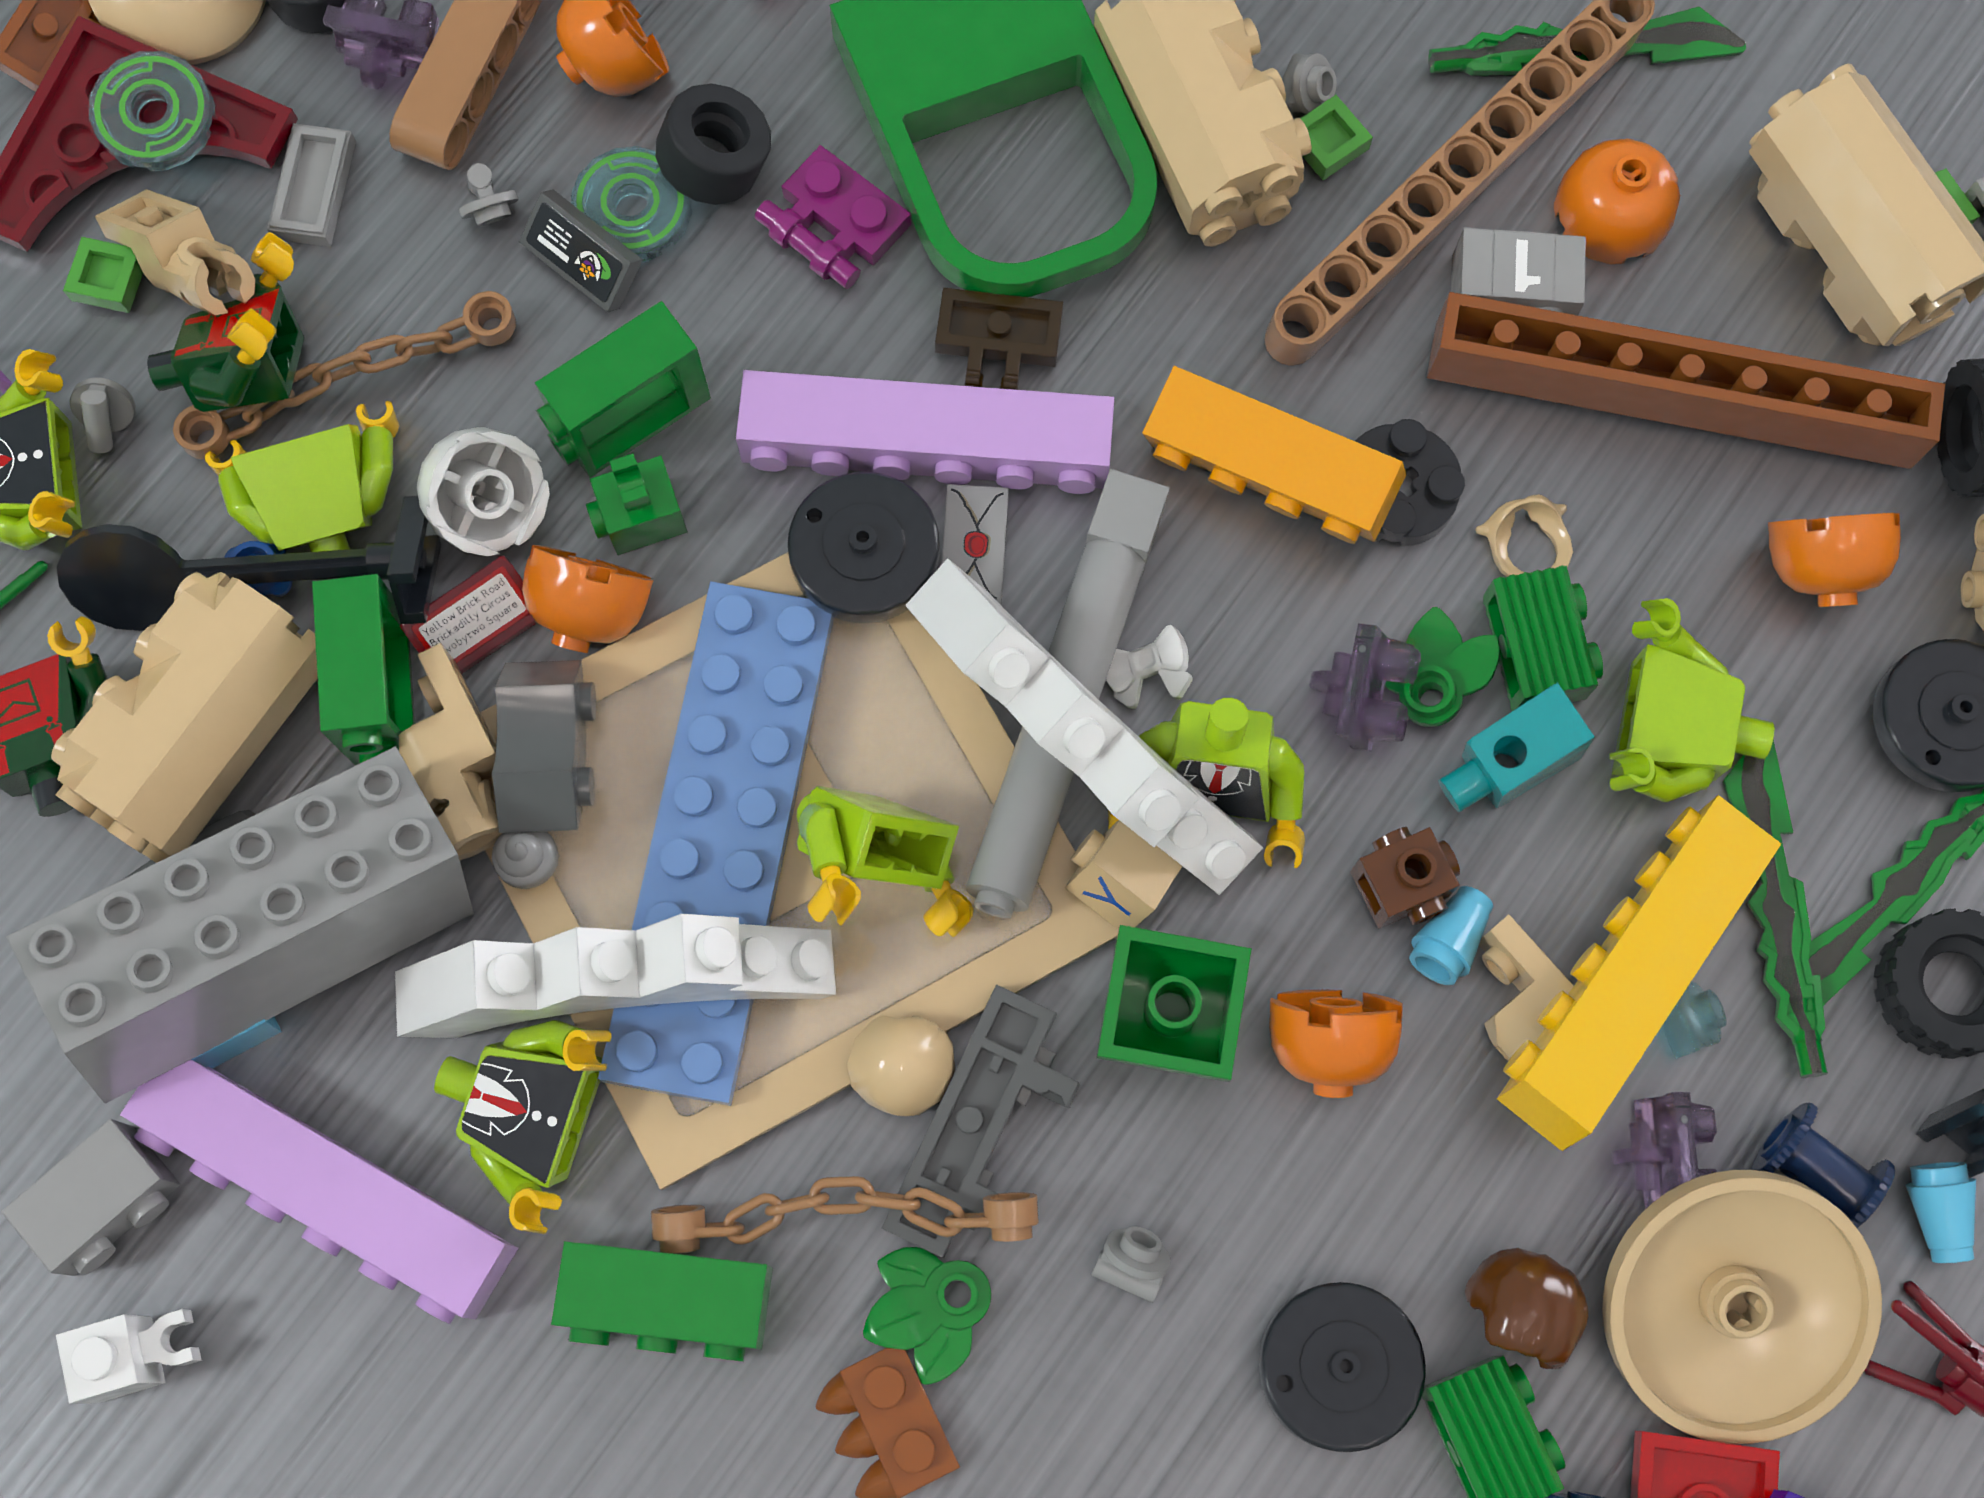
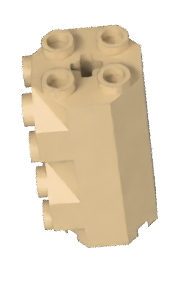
[1094,0,1312,247]
[1749,64,1984,346]
[51,572,317,863]

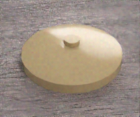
[1602,1170,1882,1444]

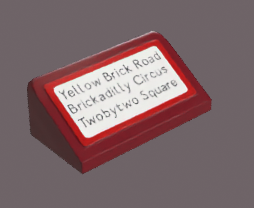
[400,555,537,674]

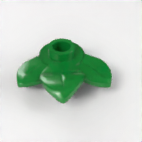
[1372,607,1500,727]
[863,1247,991,1385]

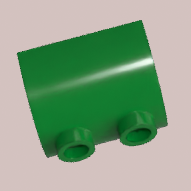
[1097,925,1252,1082]

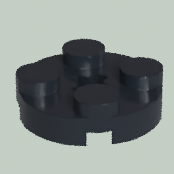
[1355,419,1465,546]

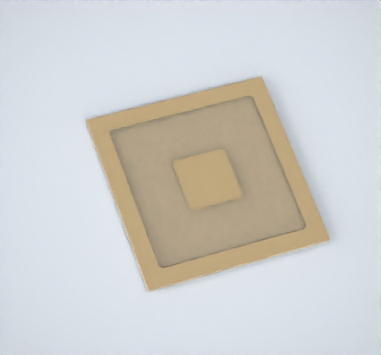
[481,552,1118,1190]

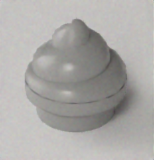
[492,831,559,889]

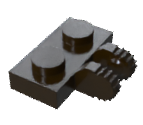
[935,287,1063,390]

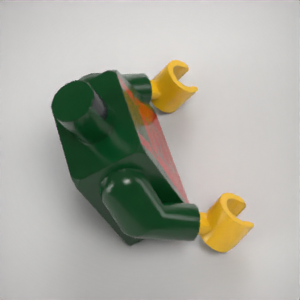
[147,232,305,412]
[0,616,108,817]

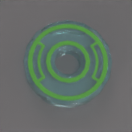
[89,51,215,171]
[571,146,692,262]

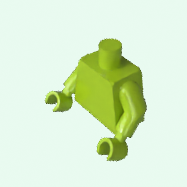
[1609,598,1775,802]

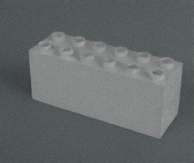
[6,746,474,1104]

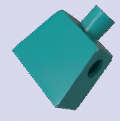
[1438,682,1595,812]

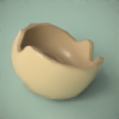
[847,1015,955,1116]

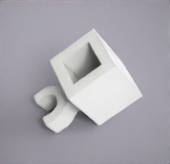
[56,1309,202,1404]

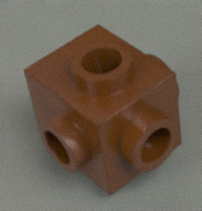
[1350,827,1460,929]

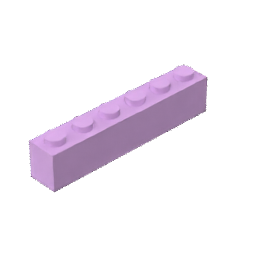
[736,370,1114,494]
[120,1060,518,1324]

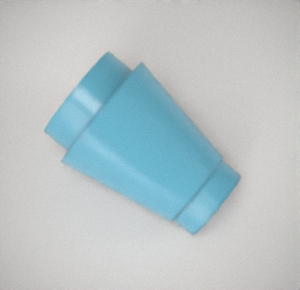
[1409,886,1494,985]
[1906,1162,1976,1263]

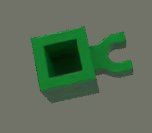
[586,453,688,556]

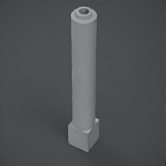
[966,468,1170,918]

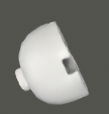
[417,427,550,556]

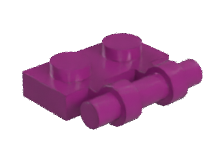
[755,145,912,289]

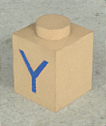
[1065,820,1182,930]

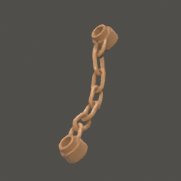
[173,291,516,460]
[651,1176,1039,1253]

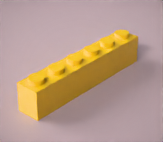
[1497,795,1781,1151]

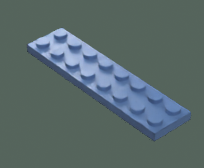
[598,581,834,1106]

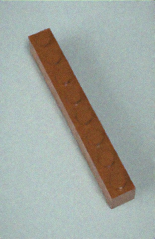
[1427,292,1945,469]

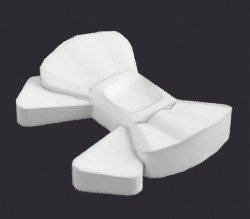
[1106,625,1193,710]

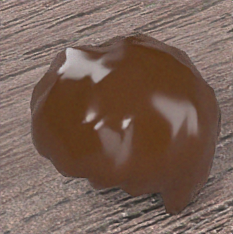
[1464,1248,1589,1369]

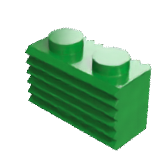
[1483,565,1603,711]
[1422,1355,1565,1498]

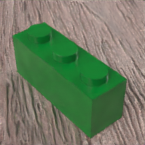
[551,1241,773,1362]

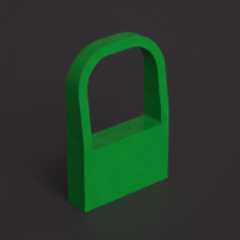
[829,0,1157,297]

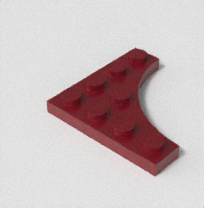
[0,16,298,252]

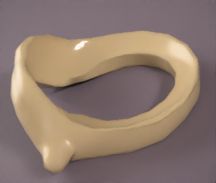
[1475,494,1573,577]

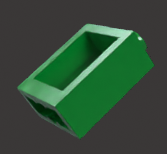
[535,301,711,478]
[312,574,415,765]

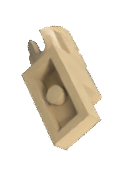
[95,189,255,315]
[399,643,502,860]
[1479,914,1574,1061]

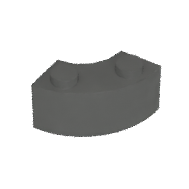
[492,660,597,833]

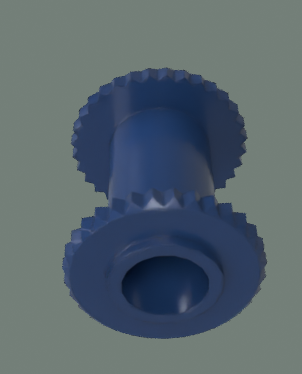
[1752,1102,1895,1228]

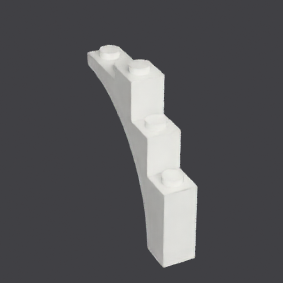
[905,558,1263,895]
[395,914,836,1038]

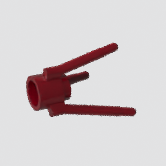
[1863,1281,1984,1417]

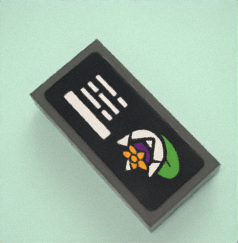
[519,189,643,312]

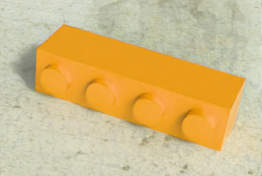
[1142,366,1406,544]

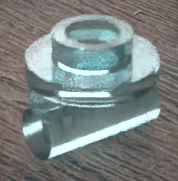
[1662,982,1727,1059]

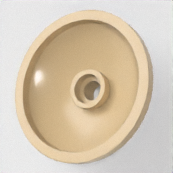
[88,0,266,65]

